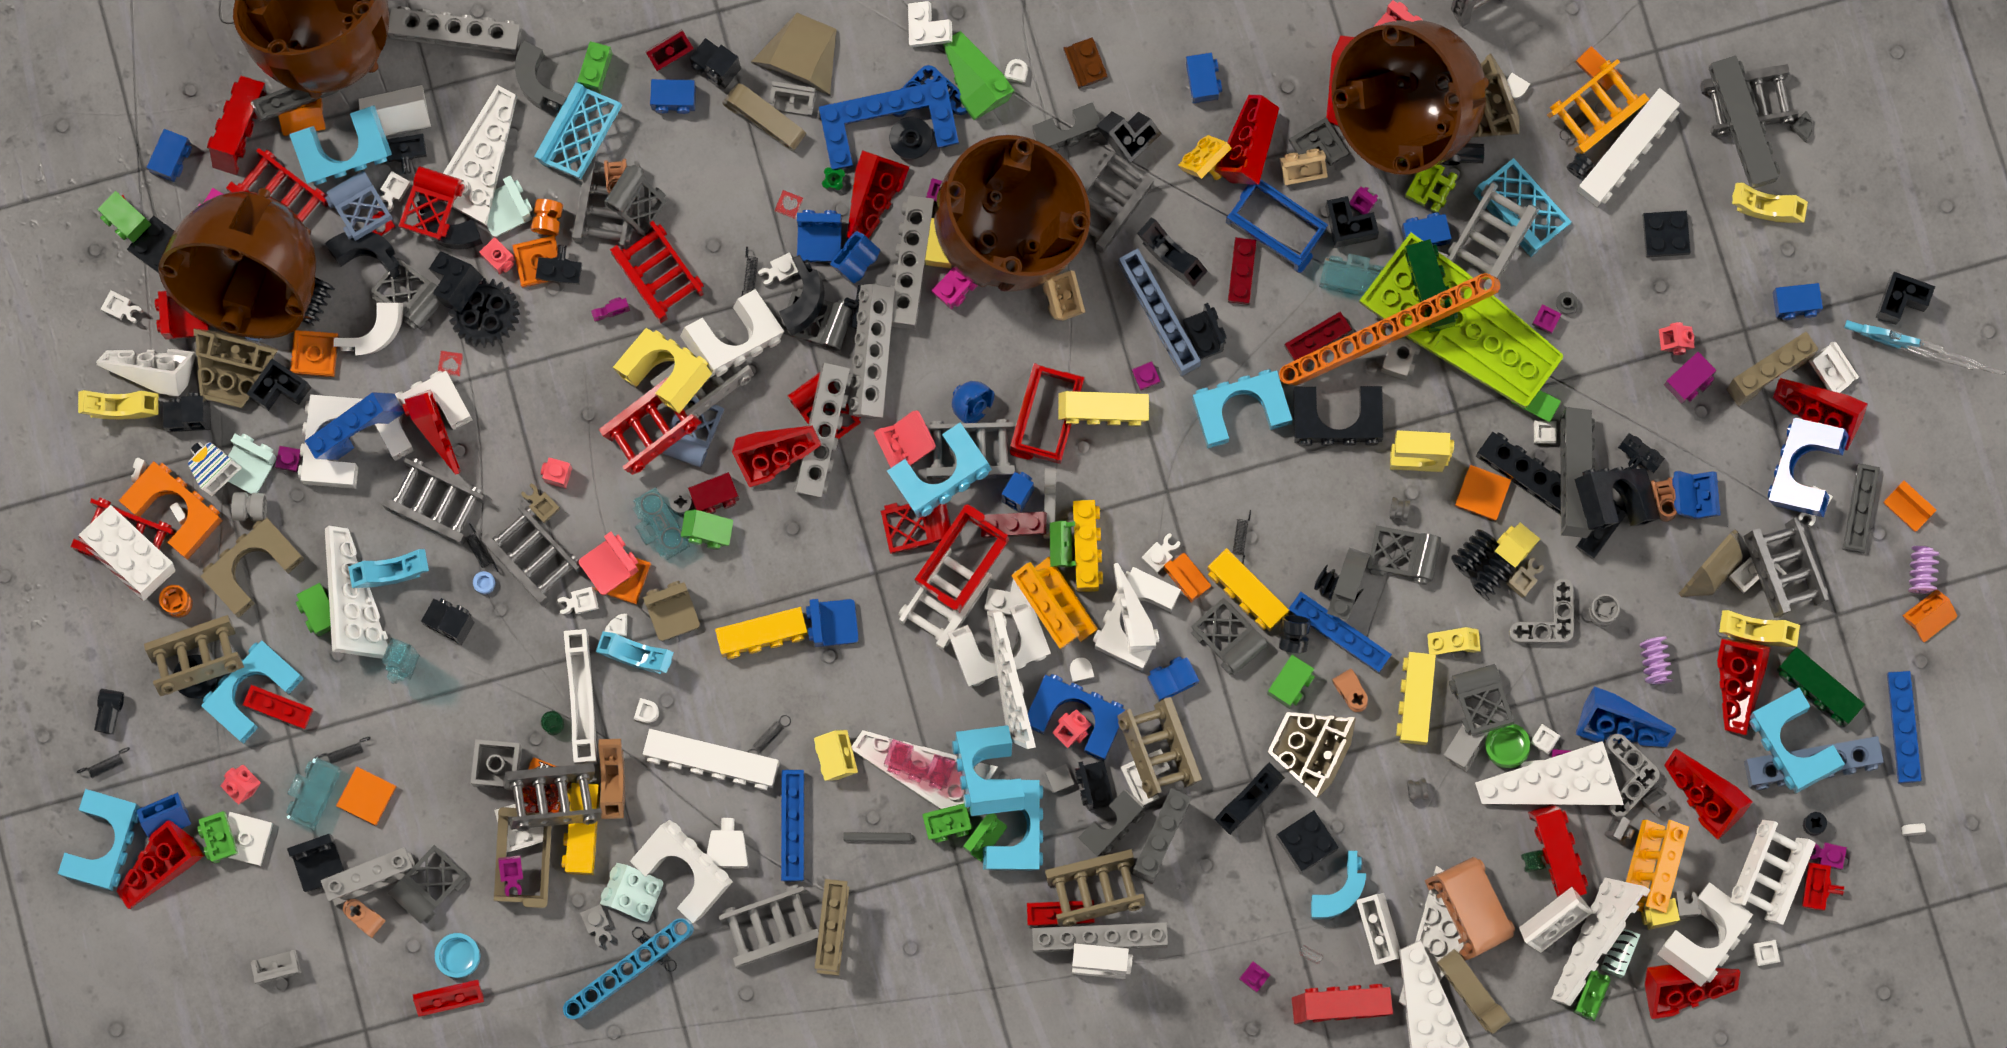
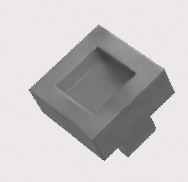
[1641,787,1671,817]
[1604,816,1635,840]

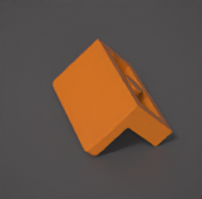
[278,98,326,136]
[1883,480,1936,532]
[1163,553,1211,603]
[1902,590,1957,642]

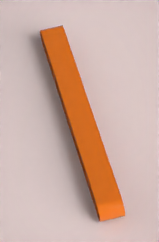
[1279,273,1501,386]

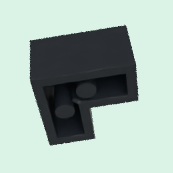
[690,38,741,89]
[1096,111,1162,163]
[1325,196,1379,248]
[429,251,483,313]
[1876,272,1936,325]
[247,359,311,411]
[163,393,211,432]
[421,598,475,645]

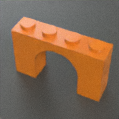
[119,461,223,560]

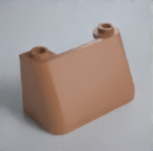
[1424,857,1515,961]

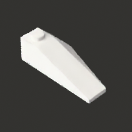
[96,349,195,397]
[1114,563,1159,653]

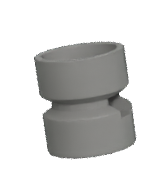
[231,492,267,521]
[1588,594,1620,627]

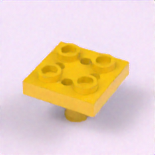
[1178,135,1232,180]

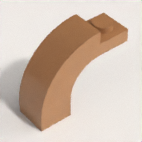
[598,739,625,819]

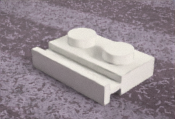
[1809,342,1859,393]

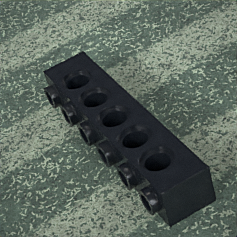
[1476,431,1561,516]

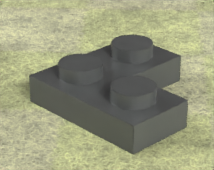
[1289,117,1349,166]

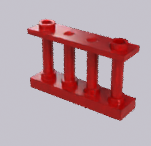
[226,148,328,222]
[610,221,704,324]
[599,377,702,475]
[70,497,175,560]

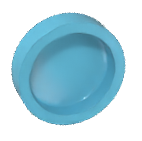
[435,933,481,979]

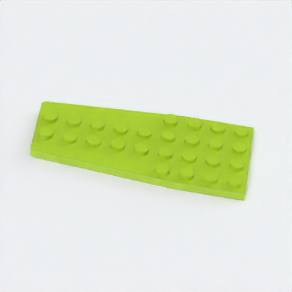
[1359,232,1563,408]

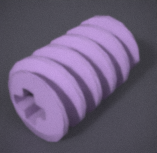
[1908,546,1940,594]
[1639,636,1674,684]

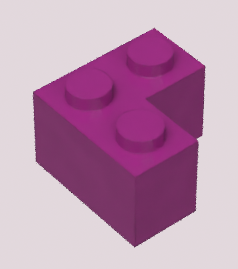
[1664,352,1717,404]

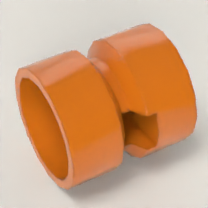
[531,199,564,236]
[159,585,193,618]

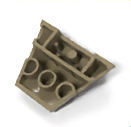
[751,13,836,95]
[1473,53,1519,137]
[193,328,278,408]
[1679,529,1742,597]
[1268,712,1356,798]

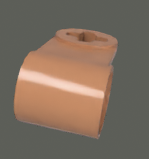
[604,159,627,195]
[1650,477,1677,522]
[1332,668,1368,713]
[343,899,386,938]

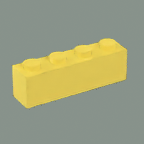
[1058,391,1149,426]
[1396,652,1436,745]

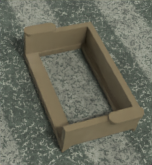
[494,807,552,908]

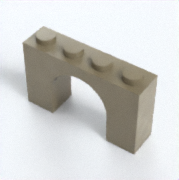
[1726,332,1819,407]
[201,518,305,618]

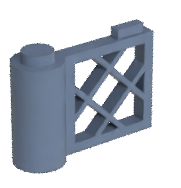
[325,170,393,241]
[660,397,724,468]

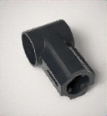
[1441,143,1484,166]
[94,688,124,734]

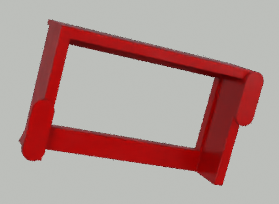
[1010,363,1085,464]
[914,504,1009,613]

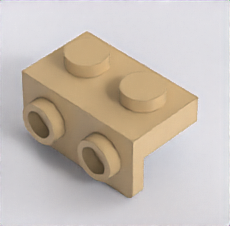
[1280,149,1328,185]
[1043,271,1085,321]

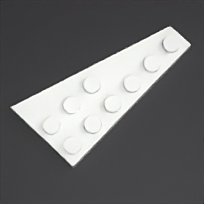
[440,85,517,226]
[325,526,395,660]
[987,609,1036,749]
[852,730,998,812]
[1475,741,1624,805]
[1399,866,1464,1007]
[1551,878,1651,1006]
[1399,941,1469,1048]

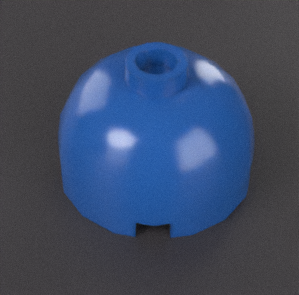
[952,381,995,423]

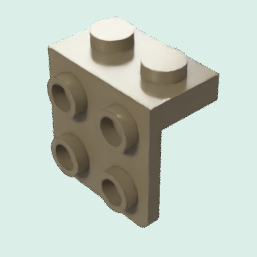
[643,581,700,641]

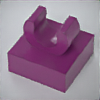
[1350,186,1378,215]
[1239,961,1270,993]

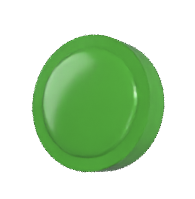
[1485,724,1530,768]

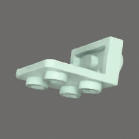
[487,175,533,237]
[228,434,277,494]
[600,863,663,922]

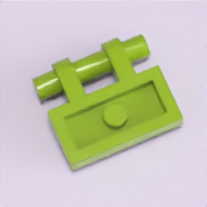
[1405,165,1458,213]

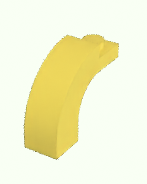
[1732,183,1808,223]
[78,390,158,419]
[1719,610,1800,647]

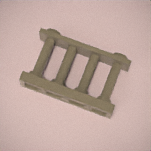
[144,615,244,697]
[1117,697,1202,799]
[1045,849,1145,927]
[815,879,850,976]

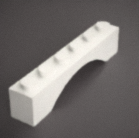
[564,629,598,765]

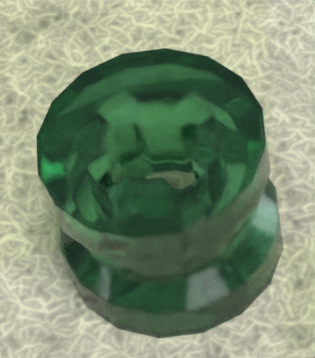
[541,711,565,735]
[1521,850,1546,873]

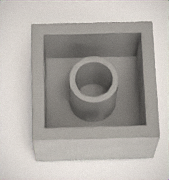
[471,739,522,790]

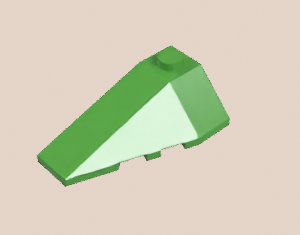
[943,31,1014,120]

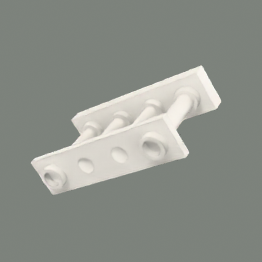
[898,548,992,651]
[1730,820,1815,925]

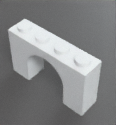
[680,289,784,378]
[375,371,472,461]
[298,395,362,489]
[1093,567,1181,671]
[947,601,1051,686]
[630,820,733,923]
[1657,882,1753,987]
[1072,943,1133,979]

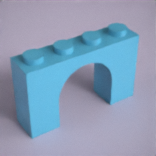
[289,105,392,185]
[1192,369,1292,449]
[887,422,992,519]
[201,640,304,744]
[1750,688,1845,794]
[952,725,1025,816]
[983,779,1043,871]
[58,789,140,891]

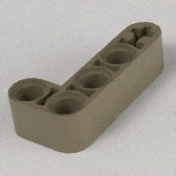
[722,83,806,151]
[1436,949,1511,1034]

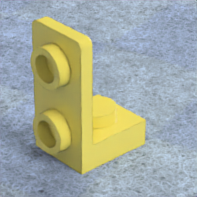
[1427,627,1481,655]

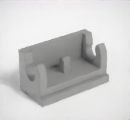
[769,81,816,116]
[1444,722,1488,772]
[1671,891,1702,920]
[251,949,302,985]

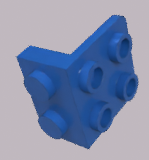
[797,210,842,262]
[1672,471,1721,519]
[806,599,859,647]

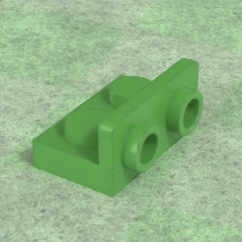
[922,803,974,843]
[198,811,238,863]
[963,813,1007,862]

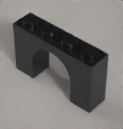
[1293,386,1383,446]
[1574,466,1661,530]

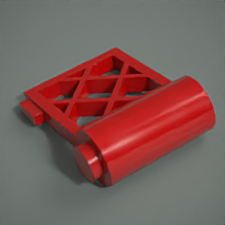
[398,166,464,240]
[787,372,861,440]
[881,503,951,554]

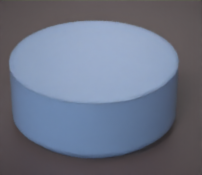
[473,571,496,594]

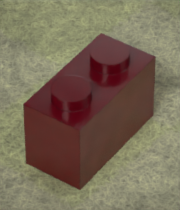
[645,29,694,71]
[688,472,740,514]

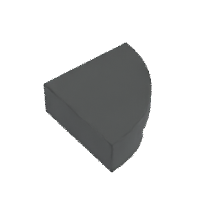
[1790,111,1812,142]

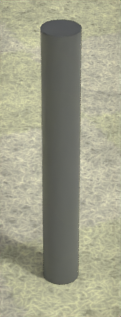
[844,832,911,842]

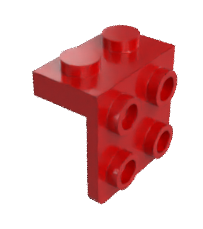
[155,291,209,340]

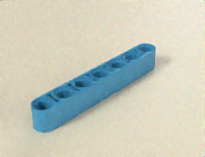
[563,919,694,1019]

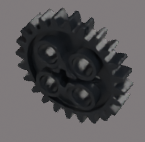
[449,278,520,348]

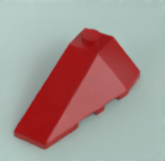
[402,389,461,475]
[732,425,821,487]
[1717,638,1771,735]
[116,820,205,909]
[1645,965,1741,1019]

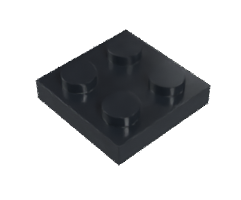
[1642,210,1691,257]
[127,215,174,274]

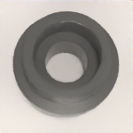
[1556,292,1578,314]

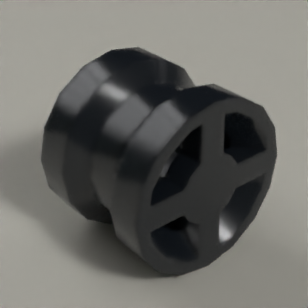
[1566,153,1594,180]
[1802,812,1827,836]

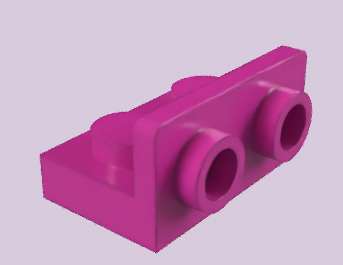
[932,267,978,309]

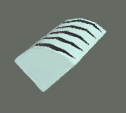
[1600,929,1640,978]

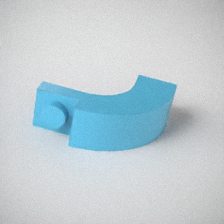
[348,549,429,588]
[596,631,674,674]
[1311,851,1366,919]

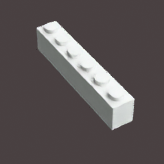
[1577,88,1680,207]
[643,729,780,791]

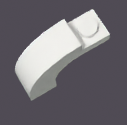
[334,303,403,355]

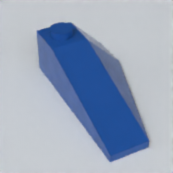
[1576,686,1676,747]

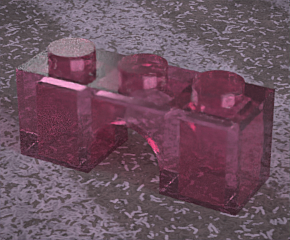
[884,739,956,791]

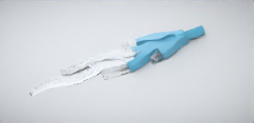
[1844,320,2006,375]

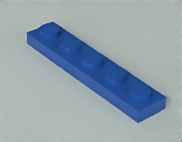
[1289,592,1392,673]
[1887,671,1922,783]
[781,770,804,882]

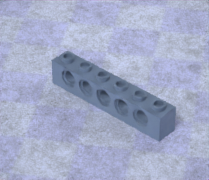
[1118,248,1201,377]
[1744,736,1884,790]

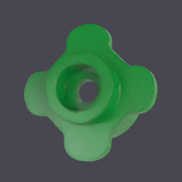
[822,167,845,190]

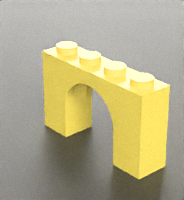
[613,328,712,413]
[1390,431,1454,472]

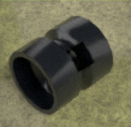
[1279,615,1311,653]

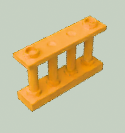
[1547,59,1650,154]
[1011,557,1098,649]
[1626,820,1689,913]

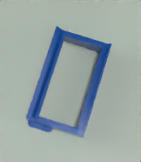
[1226,179,1328,273]

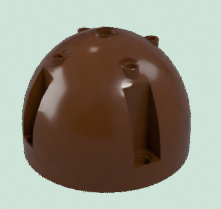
[233,0,389,99]
[1332,20,1489,175]
[934,135,1090,292]
[158,188,316,339]

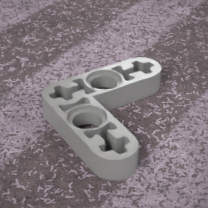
[1043,468,1056,539]
[1509,579,1574,644]
[1606,734,1660,816]

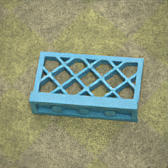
[534,82,622,180]
[1473,158,1571,257]

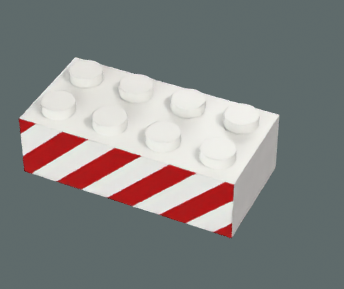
[79,505,175,601]

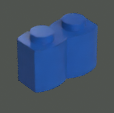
[830,231,880,284]
[1147,656,1199,702]

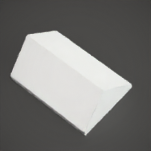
[359,85,431,137]
[1519,887,1593,953]

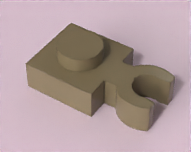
[521,483,560,524]
[1506,557,1544,598]

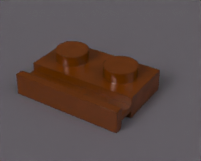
[1063,37,1108,89]

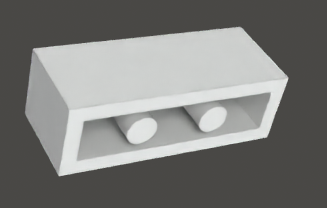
[1356,893,1400,965]

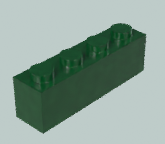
[1404,239,1458,333]
[1777,647,1865,727]

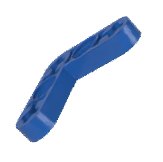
[892,65,968,117]

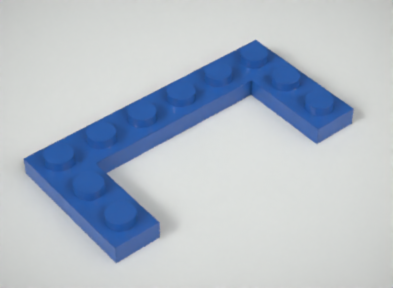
[819,80,959,170]

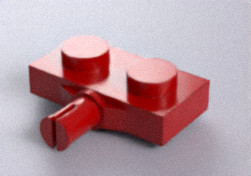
[1802,862,1844,911]

